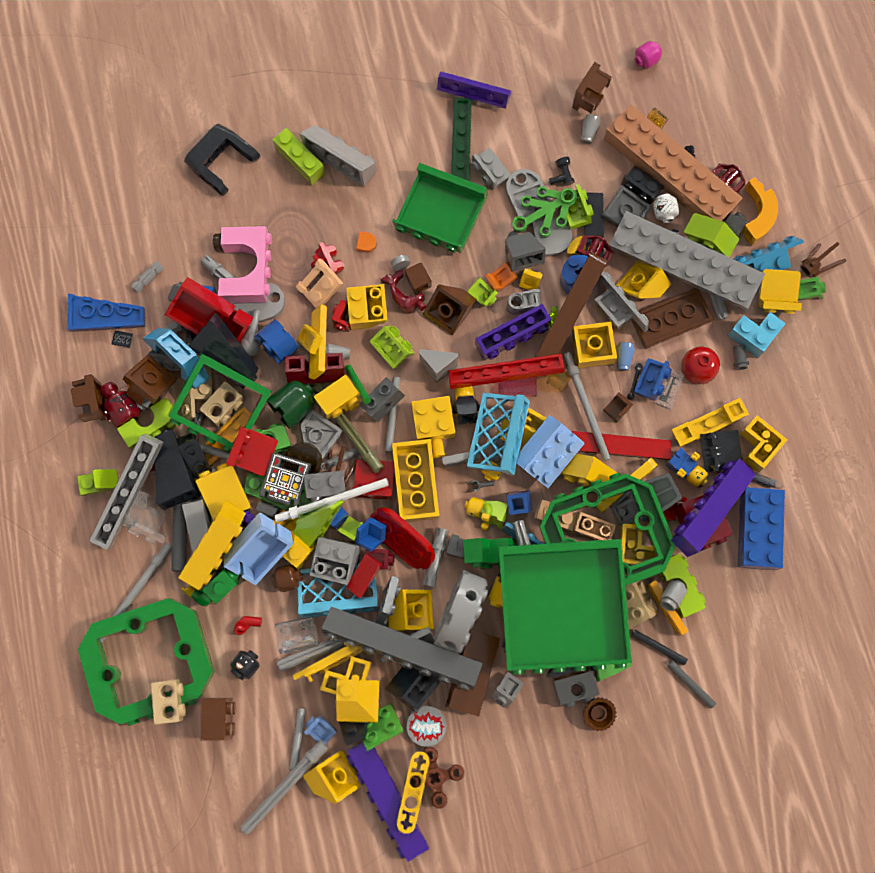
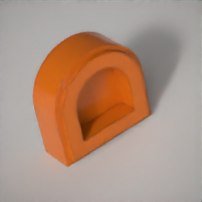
[356,231,377,252]

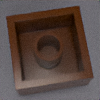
[200,698,236,741]

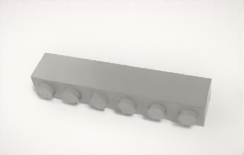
[90,434,164,550]

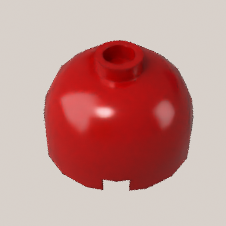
[681,346,720,385]

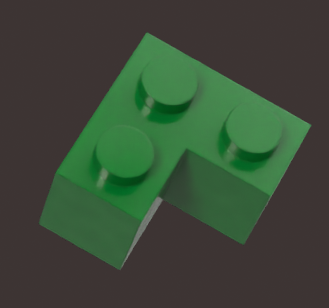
[463,538,516,569]

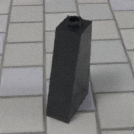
[189,313,259,389]
[155,429,199,510]

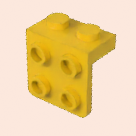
[758,269,802,314]

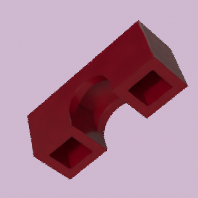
[285,352,345,384]

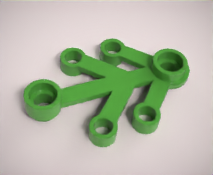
[512,186,577,238]

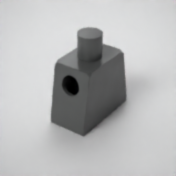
[505,231,546,272]

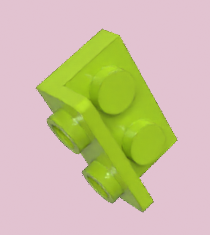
[369,326,415,369]

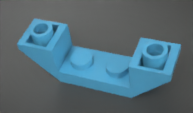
[143,328,209,390]

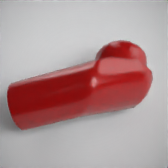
[234,616,262,635]

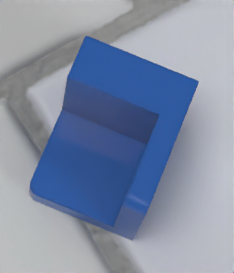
[355,517,387,552]

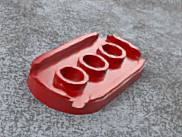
[370,507,435,570]

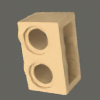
[199,381,245,428]
[151,679,185,724]

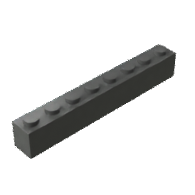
[322,606,483,691]

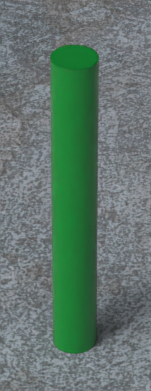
[345,364,371,404]

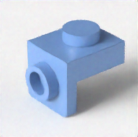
[304,715,338,744]

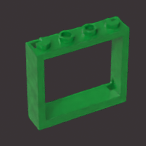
[167,353,272,453]

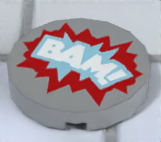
[407,706,447,747]

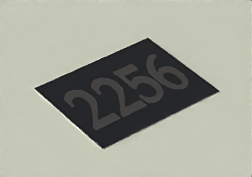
[111,330,133,348]

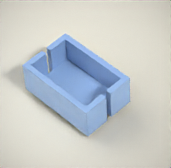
[517,415,584,488]
[223,512,293,585]

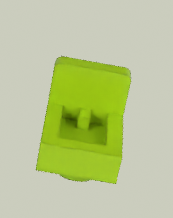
[466,278,498,307]

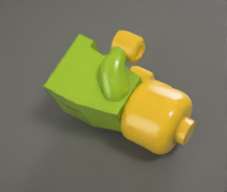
[464,497,508,531]

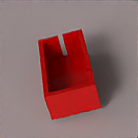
[164,277,254,341]

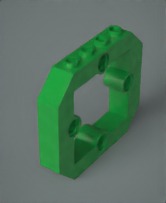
[539,472,676,586]
[78,598,215,726]

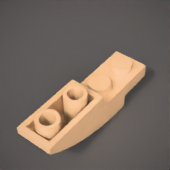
[535,499,616,540]

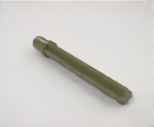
[312,383,384,473]

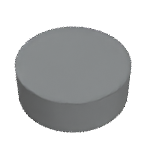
[391,255,410,271]

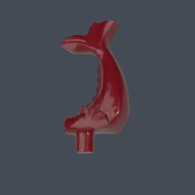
[380,270,427,313]

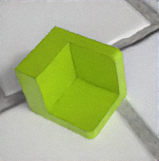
[337,516,363,543]

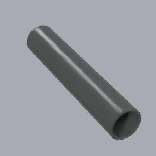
[171,502,186,572]

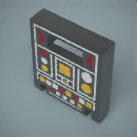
[260,452,312,507]

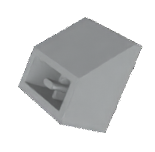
[310,537,361,585]

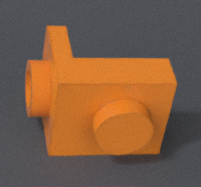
[485,262,518,291]

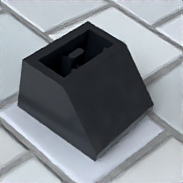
[385,667,441,714]

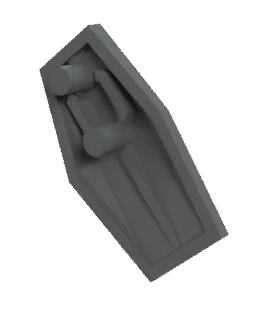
[611,473,683,526]

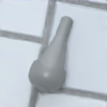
[239,309,261,357]

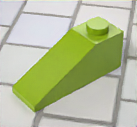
[293,499,344,548]

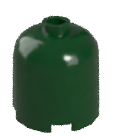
[266,381,315,429]

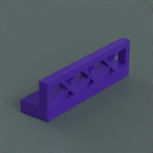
[437,71,512,109]

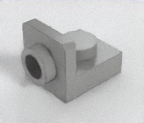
[491,672,524,708]

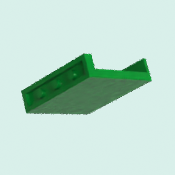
[392,162,488,254]

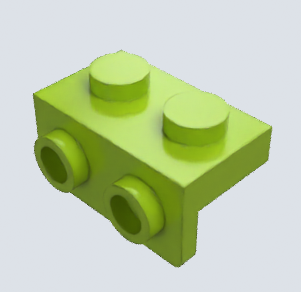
[564,184,594,230]

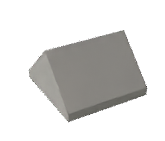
[419,349,458,383]

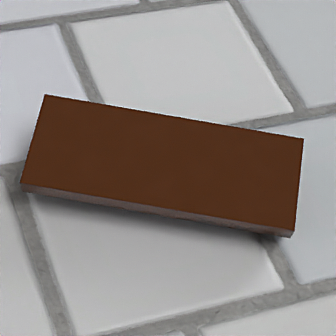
[445,629,500,717]

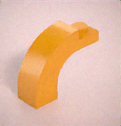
[741,177,778,246]

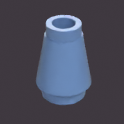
[617,342,635,370]

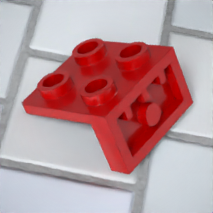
[226,426,278,476]
[353,459,395,500]

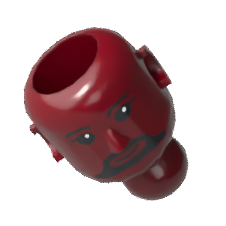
[100,382,141,428]

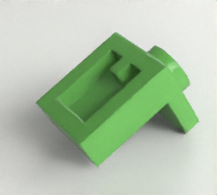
[798,277,826,301]

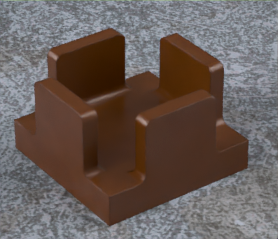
[572,62,612,113]
[123,355,178,405]
[71,374,106,422]

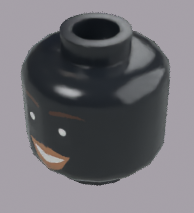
[230,650,260,681]

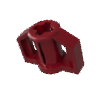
[712,163,746,193]
[575,235,613,267]

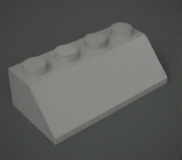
[301,125,376,187]

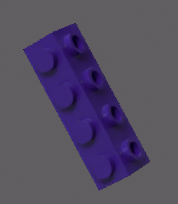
[475,304,552,360]

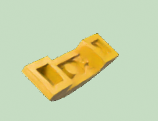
[671,398,749,447]

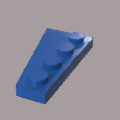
[68,293,145,331]

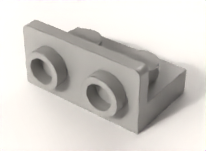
[471,148,511,190]

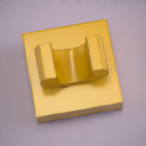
[519,268,543,290]

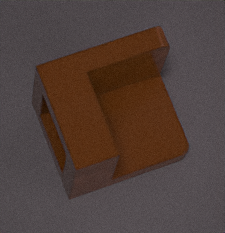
[405,262,432,295]
[603,392,633,423]

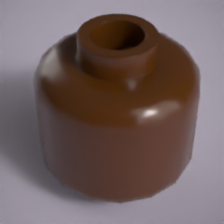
[272,565,302,592]

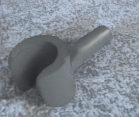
[466,480,494,493]

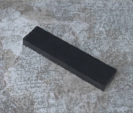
[584,192,604,258]

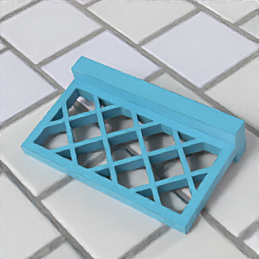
[467,393,530,475]
[298,564,379,619]

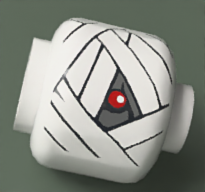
[653,194,679,223]

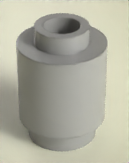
[660,581,687,611]

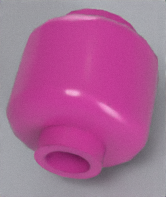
[634,41,662,69]

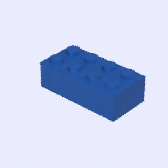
[738,487,785,570]

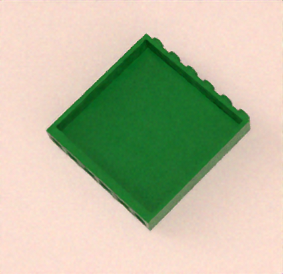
[499,539,632,675]

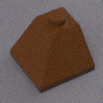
[422,284,477,335]

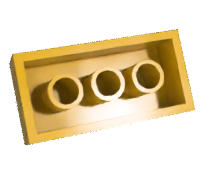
[392,439,439,523]

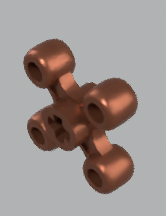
[405,747,465,809]

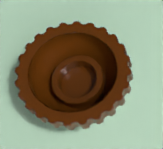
[583,697,617,731]

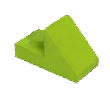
[77,469,119,496]

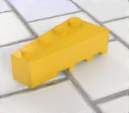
[178,501,246,590]

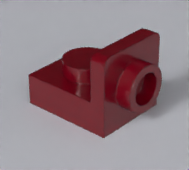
[365,549,395,571]

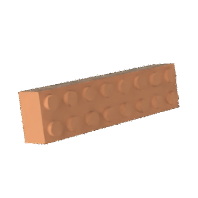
[604,105,743,222]

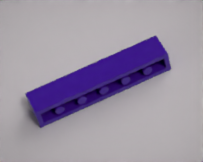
[671,458,756,557]
[346,742,429,862]

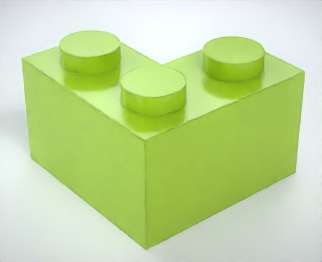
[683,213,740,257]

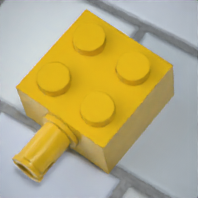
[411,396,455,458]

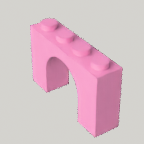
[218,226,272,303]

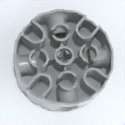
[433,570,488,653]

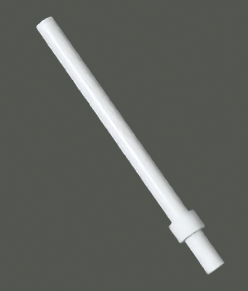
[275,478,389,522]

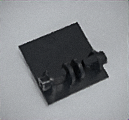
[700,430,742,472]

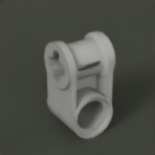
[506,289,541,315]

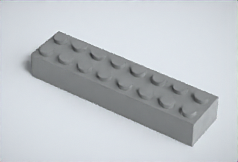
[610,211,765,311]

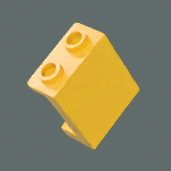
[195,462,251,520]

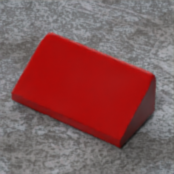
[346,553,383,599]

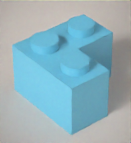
[728,312,786,358]

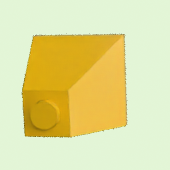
[616,261,671,299]
[283,518,317,570]
[388,589,434,632]
[336,680,379,722]
[303,749,362,804]

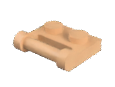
[296,259,343,308]

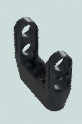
[184,124,261,196]

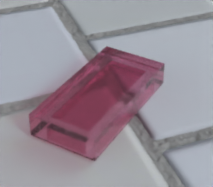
[498,377,537,397]

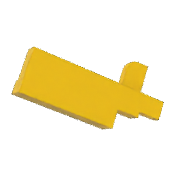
[293,646,363,682]

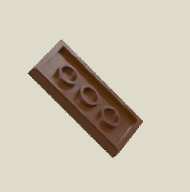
[631,288,714,349]

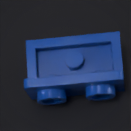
[634,358,672,401]

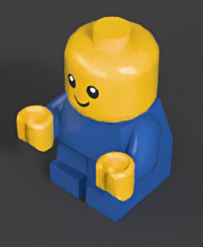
[666,448,708,487]

